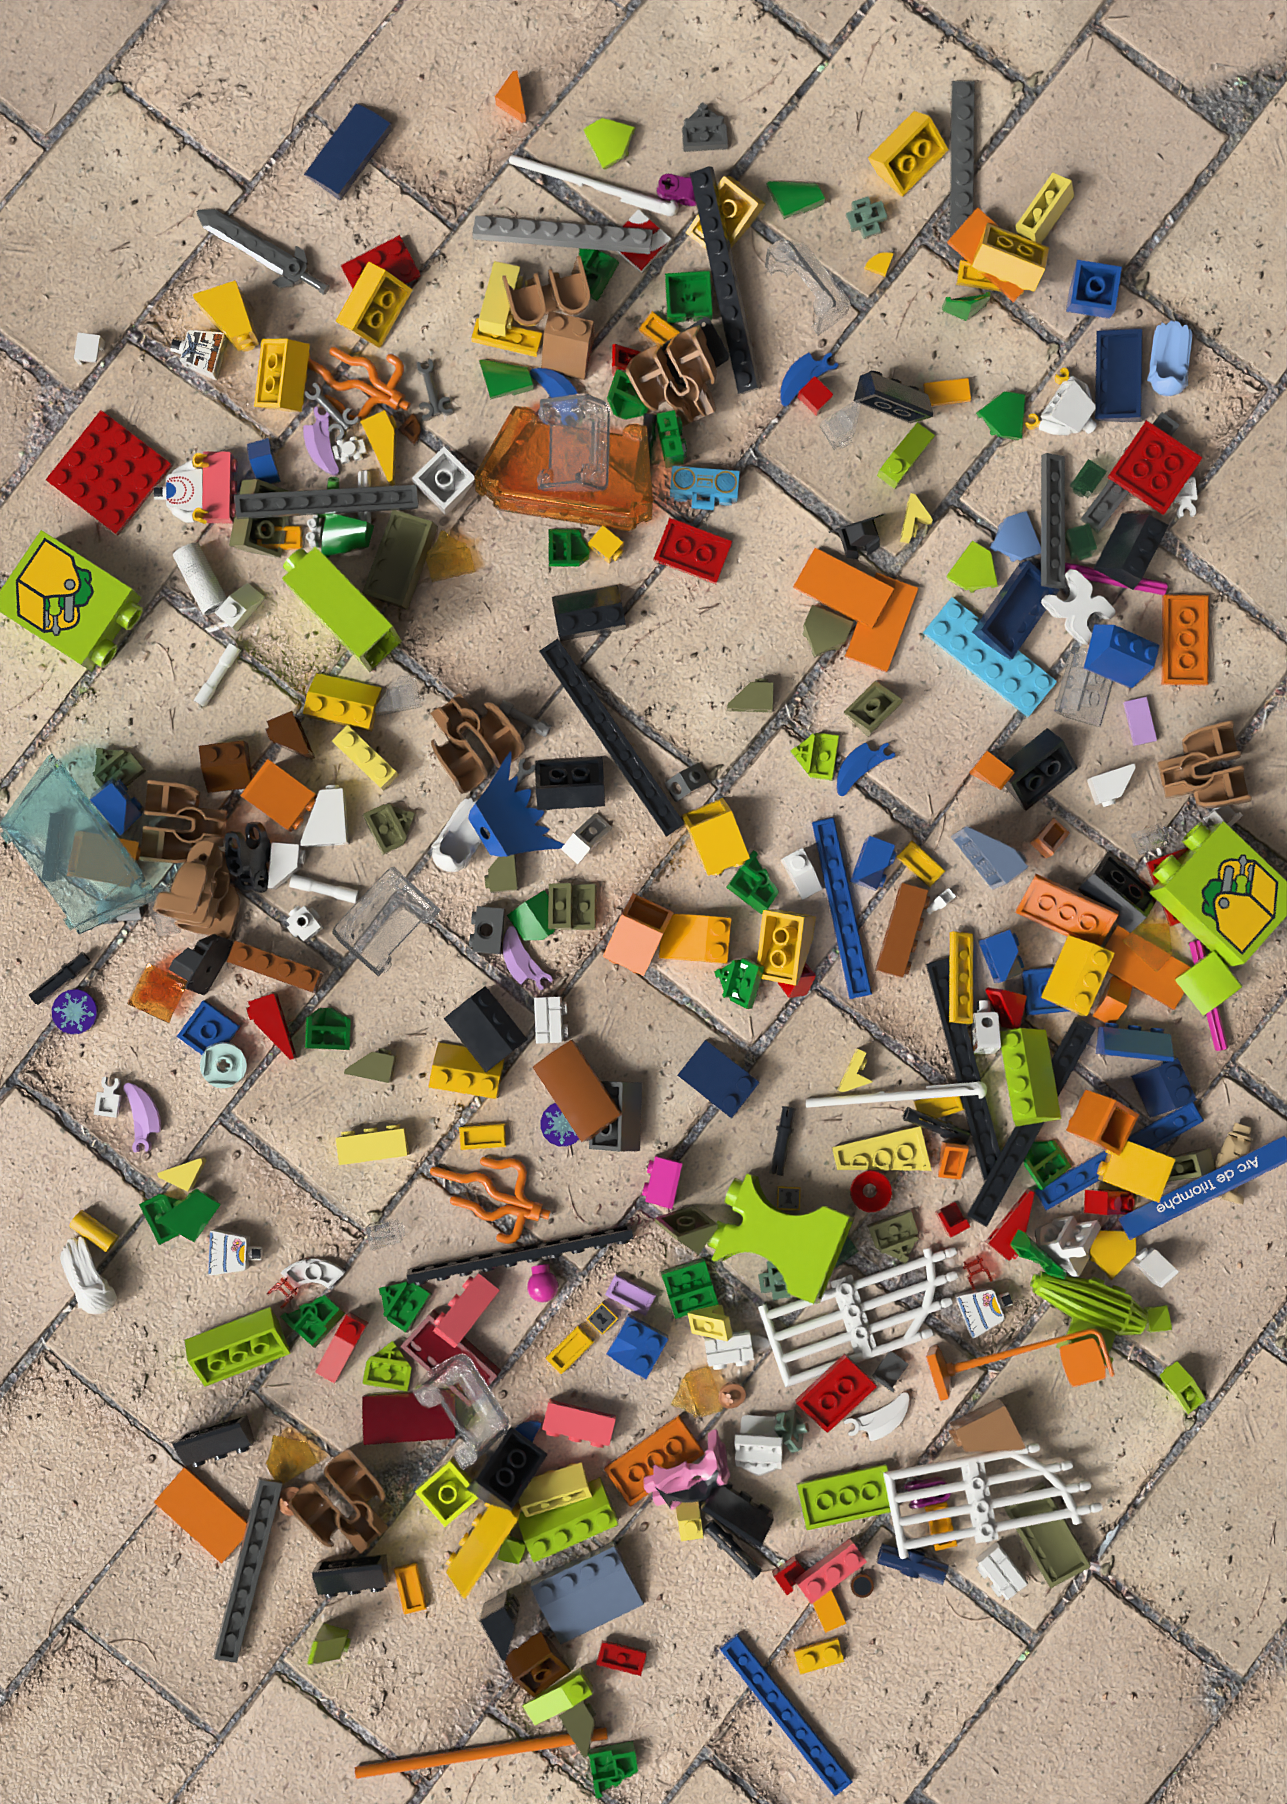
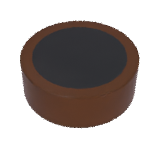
[850,1573,874,1598]

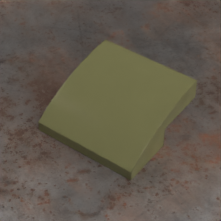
[548,883,597,930]

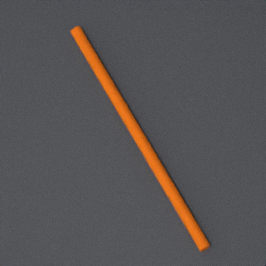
[355,1727,608,1779]

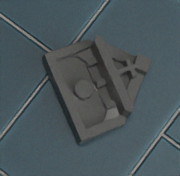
[682,102,728,152]

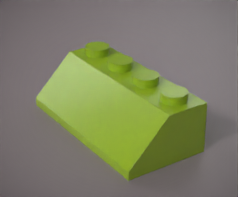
[1000,1028,1062,1126]
[184,1307,290,1387]
[518,1477,619,1563]

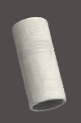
[173,542,227,615]

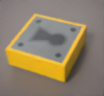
[777,1186,801,1210]
[586,1302,618,1335]

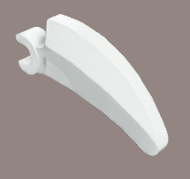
[844,1392,909,1441]

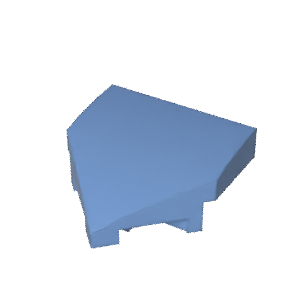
[990,511,1041,562]

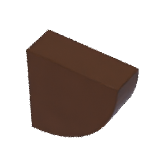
[398,413,421,446]

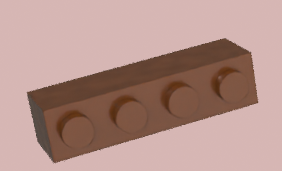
[875,883,930,978]
[227,941,324,993]

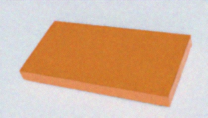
[947,207,1024,302]
[793,548,894,629]
[845,572,918,673]
[1162,595,1209,686]
[1015,874,1119,946]
[1104,925,1191,1010]
[604,1415,705,1507]
[154,1466,247,1564]

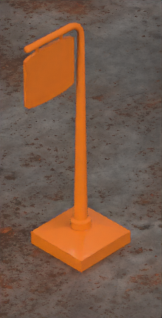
[926,1329,1115,1401]

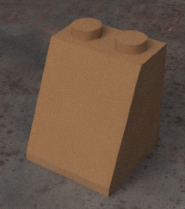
[541,311,595,380]
[949,1399,1026,1452]

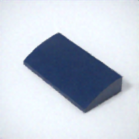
[304,103,392,201]
[1095,329,1143,422]
[972,561,1060,659]

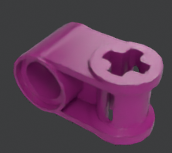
[656,173,697,206]
[904,1477,951,1509]

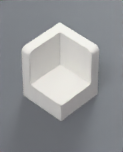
[74,332,105,365]
[1203,805,1243,827]

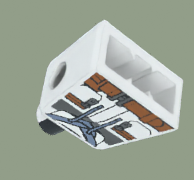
[171,330,228,380]
[971,1000,1001,1055]

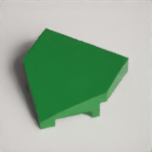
[976,391,1025,441]
[714,958,765,1009]
[139,1194,179,1245]
[379,1282,432,1333]

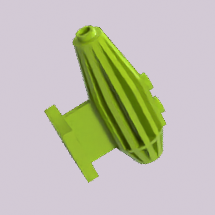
[1030,1271,1148,1366]

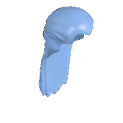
[1147,321,1192,396]

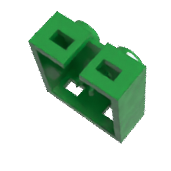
[665,271,712,323]
[657,410,687,468]

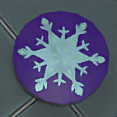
[52,989,98,1034]
[540,1103,579,1147]

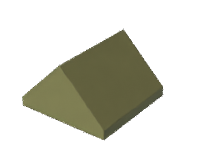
[844,681,903,737]
[654,1205,718,1255]

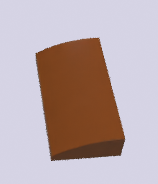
[533,1040,623,1142]

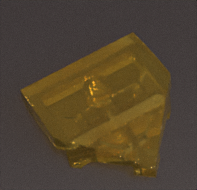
[426,530,475,583]
[1123,923,1172,972]
[671,1365,724,1418]
[266,1435,319,1485]

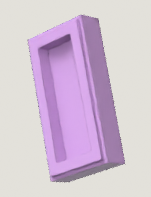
[1123,697,1157,746]
[605,1274,656,1316]

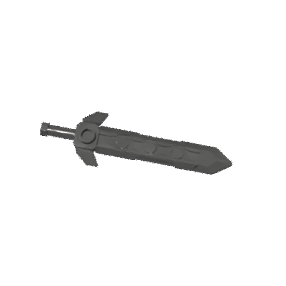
[196,209,330,295]

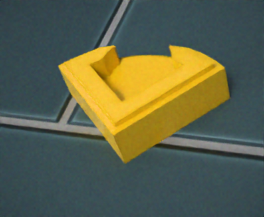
[864,252,893,277]

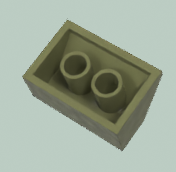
[229,479,291,558]

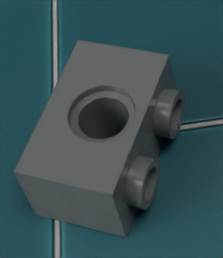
[469,906,505,955]

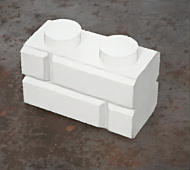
[534,997,568,1044]
[704,1330,754,1370]
[976,1542,1028,1600]

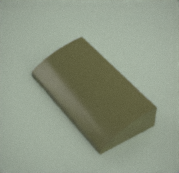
[362,510,438,610]
[1004,1482,1091,1589]

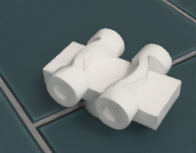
[332,436,367,464]
[306,515,323,549]

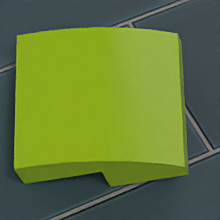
[1175,950,1243,1016]

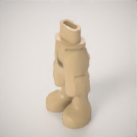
[1214,1123,1252,1205]

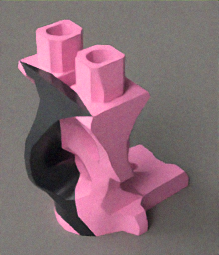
[644,1429,731,1510]

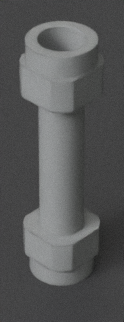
[499,700,552,737]

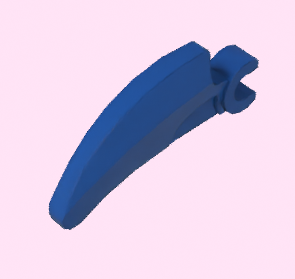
[780,353,839,407]
[530,368,581,429]
[836,743,895,796]

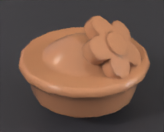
[718,1382,746,1409]
[277,1486,299,1516]

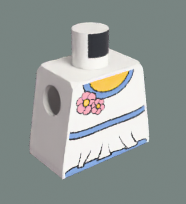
[208,1229,263,1275]
[954,1287,1013,1338]

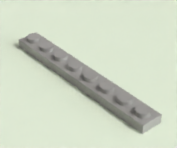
[472,216,653,254]

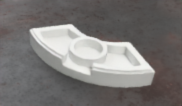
[281,1258,346,1289]

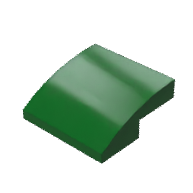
[661,1258,719,1319]

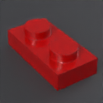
[596,1640,647,1676]

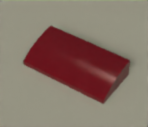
[400,1309,501,1408]
[362,1390,457,1445]

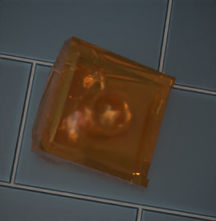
[127,962,188,1023]

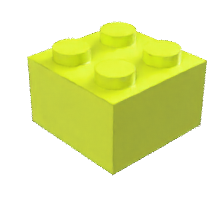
[415,1456,478,1527]

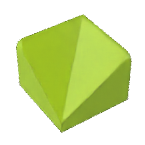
[1144,1305,1172,1332]
[497,1535,526,1565]

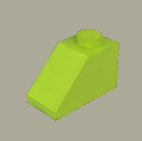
[1159,1361,1206,1415]

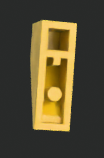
[360,410,398,486]

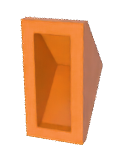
[495,70,526,123]
[969,751,1015,790]
[1030,817,1070,858]
[1092,976,1133,1024]
[938,1142,969,1180]

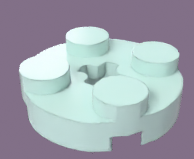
[200,1042,247,1088]

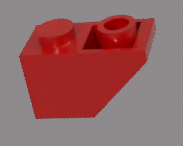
[1084,1189,1135,1215]

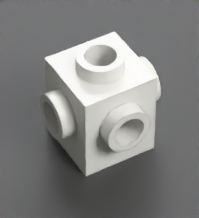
[286,906,324,942]

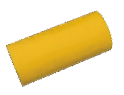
[69,1209,119,1253]

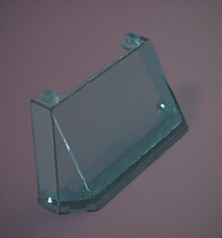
[0,753,157,934]

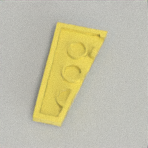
[831,1126,932,1171]

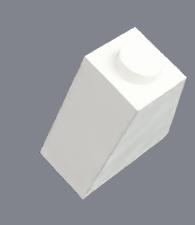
[301,785,349,848]

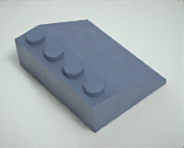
[951,826,1028,890]
[530,1540,644,1644]

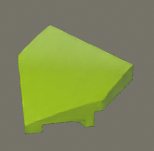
[583,118,635,170]
[946,541,999,593]
[790,733,840,781]
[362,1341,412,1392]

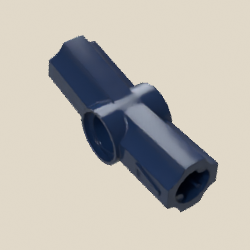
[876,1543,949,1585]

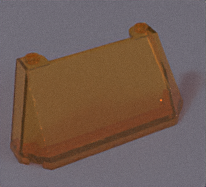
[474,406,653,531]

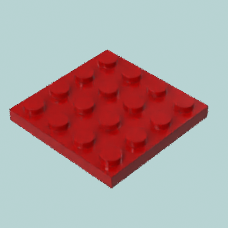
[45,410,173,536]

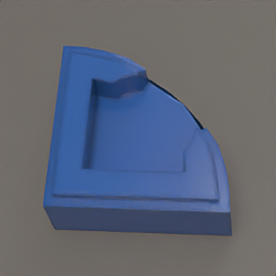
[514,1420,542,1442]

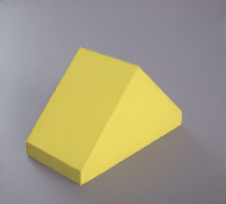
[157,1157,206,1192]

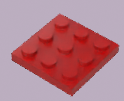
[1107,420,1202,515]

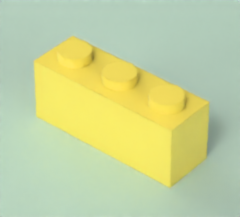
[1016,172,1074,244]
[479,261,524,337]
[332,725,399,791]
[336,1124,409,1165]
[519,1462,592,1517]

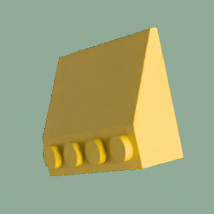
[446,1502,521,1599]

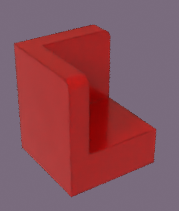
[797,376,833,416]
[778,962,816,998]
[935,1202,971,1238]
[772,1555,805,1596]

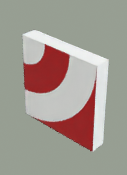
[616,209,671,273]

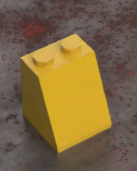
[193,280,259,352]
[682,798,750,876]
[1097,1141,1175,1203]

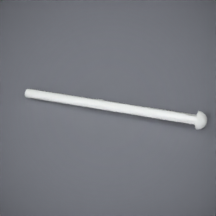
[509,154,678,217]
[806,1081,987,1108]

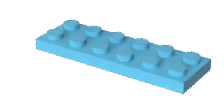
[923,597,1057,717]

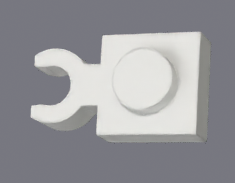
[1173,477,1197,518]
[94,1076,121,1118]

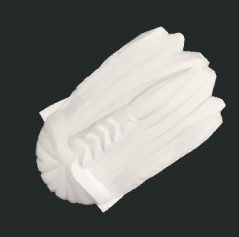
[431,798,488,872]
[60,1237,117,1314]

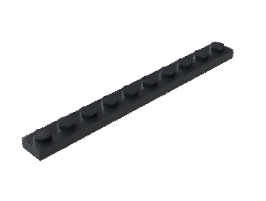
[690,166,761,394]
[539,638,685,837]
[925,958,1000,1183]
[966,1017,1096,1227]
[406,1224,634,1285]

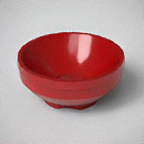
[850,1171,892,1213]

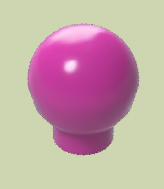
[527,1264,559,1303]

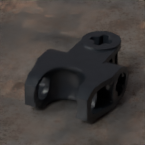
[224,822,271,893]

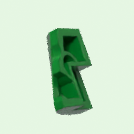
[321,514,374,558]
[726,850,779,914]
[280,1295,346,1348]

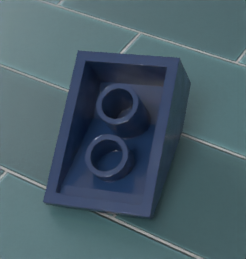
[677,1040,760,1119]

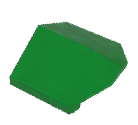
[942,291,991,321]
[607,369,648,420]
[548,529,590,567]
[507,890,555,941]
[305,1008,351,1050]
[1024,1141,1072,1190]

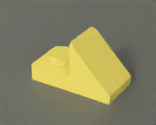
[900,493,933,543]
[837,1049,873,1092]
[688,1305,733,1341]
[676,1502,704,1541]

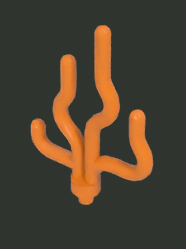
[307,347,411,424]
[430,1157,551,1244]

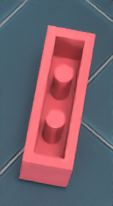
[202,451,238,524]
[433,1273,500,1348]
[542,1399,616,1448]
[794,1539,867,1604]

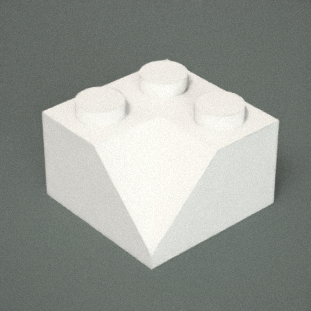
[412,447,476,515]

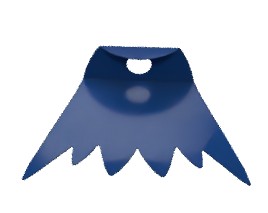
[468,751,565,857]

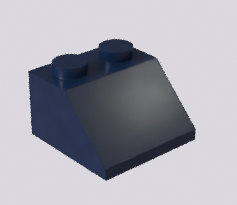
[1131,1058,1197,1118]

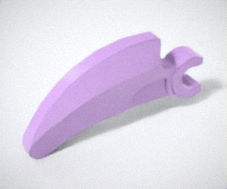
[303,407,339,476]
[503,926,553,991]
[124,1083,161,1153]

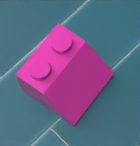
[642,1155,682,1209]

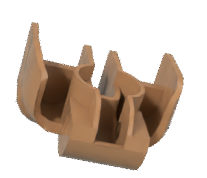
[502,256,590,326]
[626,325,717,427]
[430,693,525,794]
[1157,720,1252,808]
[140,780,227,863]
[153,841,240,939]
[288,1449,389,1554]

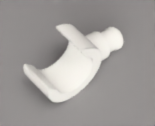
[926,888,956,915]

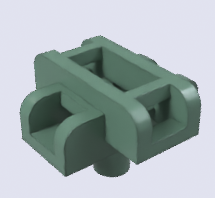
[846,196,887,239]
[758,1261,791,1301]
[774,1409,810,1452]

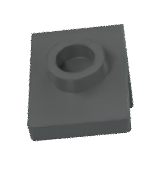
[664,763,710,802]
[872,1351,909,1393]

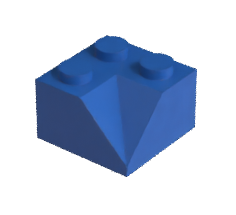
[1066,260,1122,319]
[90,777,143,835]
[850,836,897,891]
[978,930,1024,983]
[606,1313,668,1379]

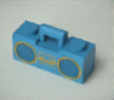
[670,466,740,510]

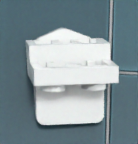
[1035,1216,1101,1277]
[735,1415,783,1476]

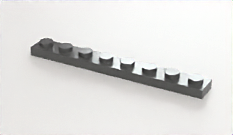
[949,81,974,259]
[234,485,418,519]
[213,1477,282,1663]

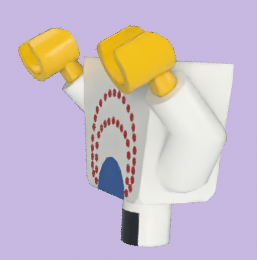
[1025,368,1097,436]
[154,453,209,524]

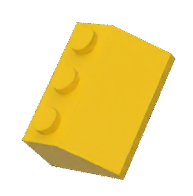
[868,111,949,197]
[972,223,1049,291]
[336,262,413,349]
[254,339,310,412]
[302,673,382,732]
[1040,935,1115,1016]
[428,1042,505,1099]

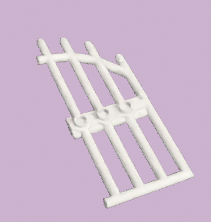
[758,1247,958,1388]
[883,1443,1102,1558]

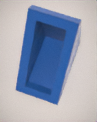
[247,438,281,484]

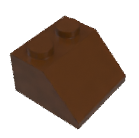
[265,711,315,760]
[199,740,252,793]
[504,1631,571,1698]

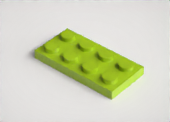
[796,1464,891,1531]

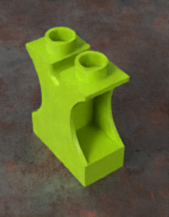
[707,1174,855,1304]

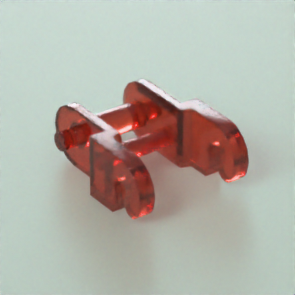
[962,1255,993,1290]
[266,1277,298,1309]

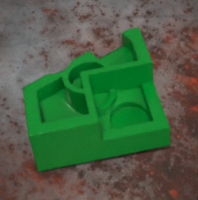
[766,181,825,219]
[579,248,619,302]
[479,359,534,400]
[155,1188,221,1243]
[1010,1229,1068,1279]
[589,1741,638,1799]

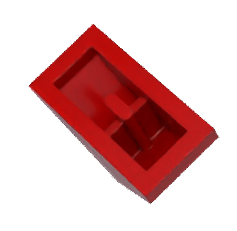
[612,344,641,376]
[985,987,1027,1029]

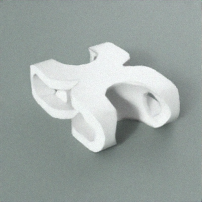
[1041,569,1116,645]

